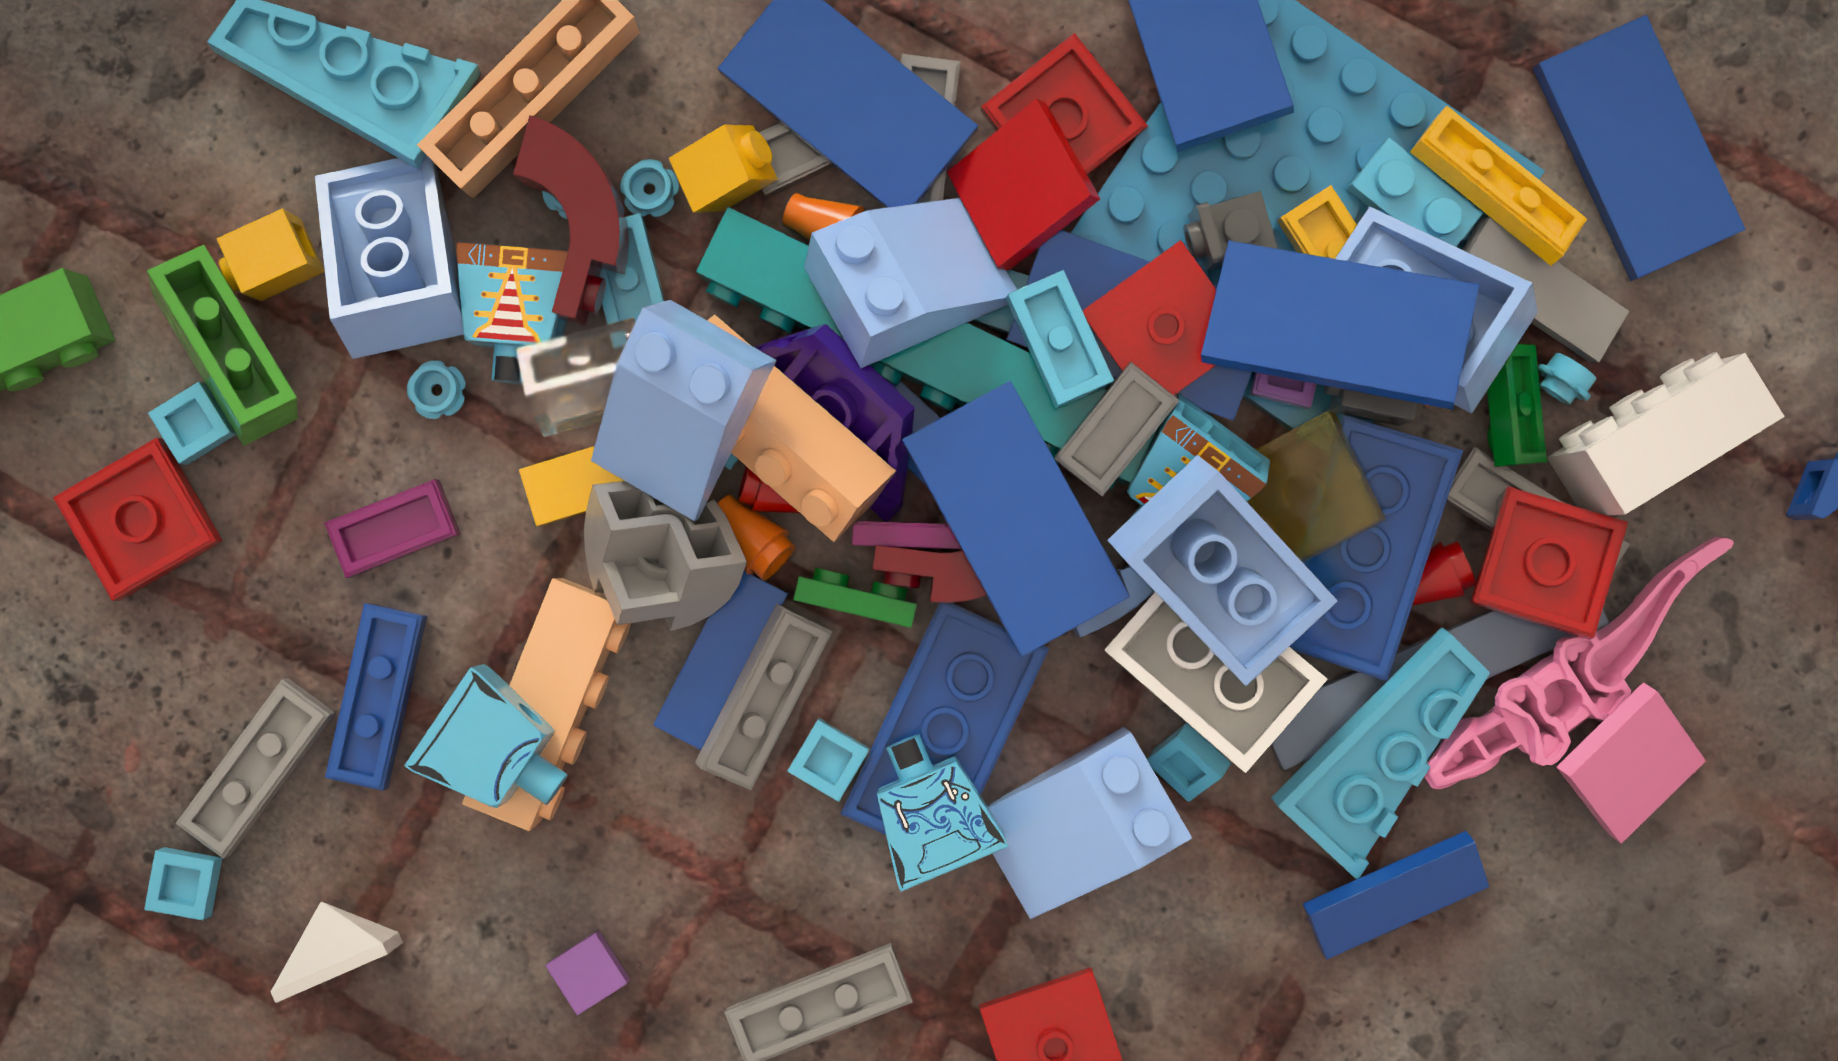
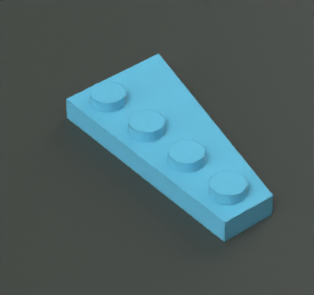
[207,0,481,169]
[1271,627,1490,879]

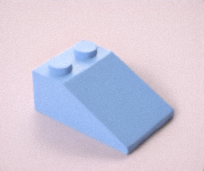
[315,156,464,359]
[804,198,1017,368]
[1335,206,1538,414]
[591,300,777,521]
[1107,455,1338,686]
[987,726,1192,919]

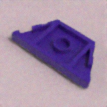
[753,324,915,522]

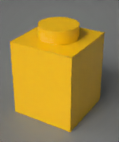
[669,124,778,213]
[216,208,325,301]

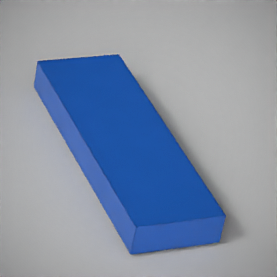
[653,570,789,750]
[325,603,427,791]
[1303,831,1489,960]

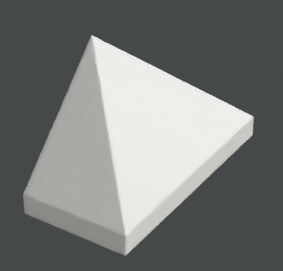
[271,902,403,1003]

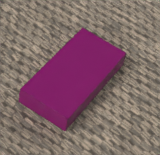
[324,479,461,578]
[852,521,961,549]

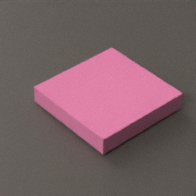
[1557,683,1706,844]

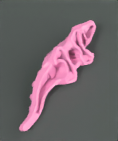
[1424,536,1734,789]

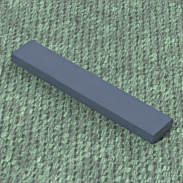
[1270,609,1609,770]

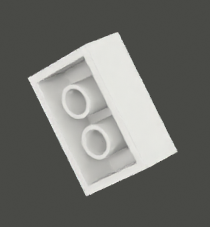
[1547,352,1785,516]
[1105,592,1328,773]

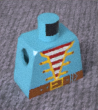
[456,242,568,384]
[1127,393,1270,520]

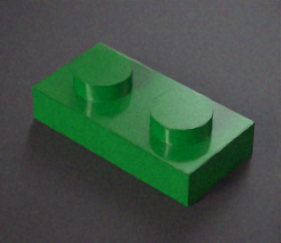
[1486,344,1547,467]
[793,567,917,628]

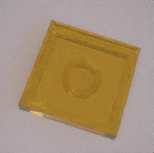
[1247,411,1386,562]

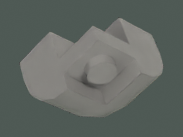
[584,481,747,631]

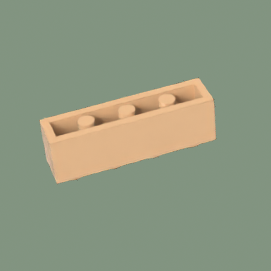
[417,0,640,199]
[707,315,896,542]
[462,578,631,831]

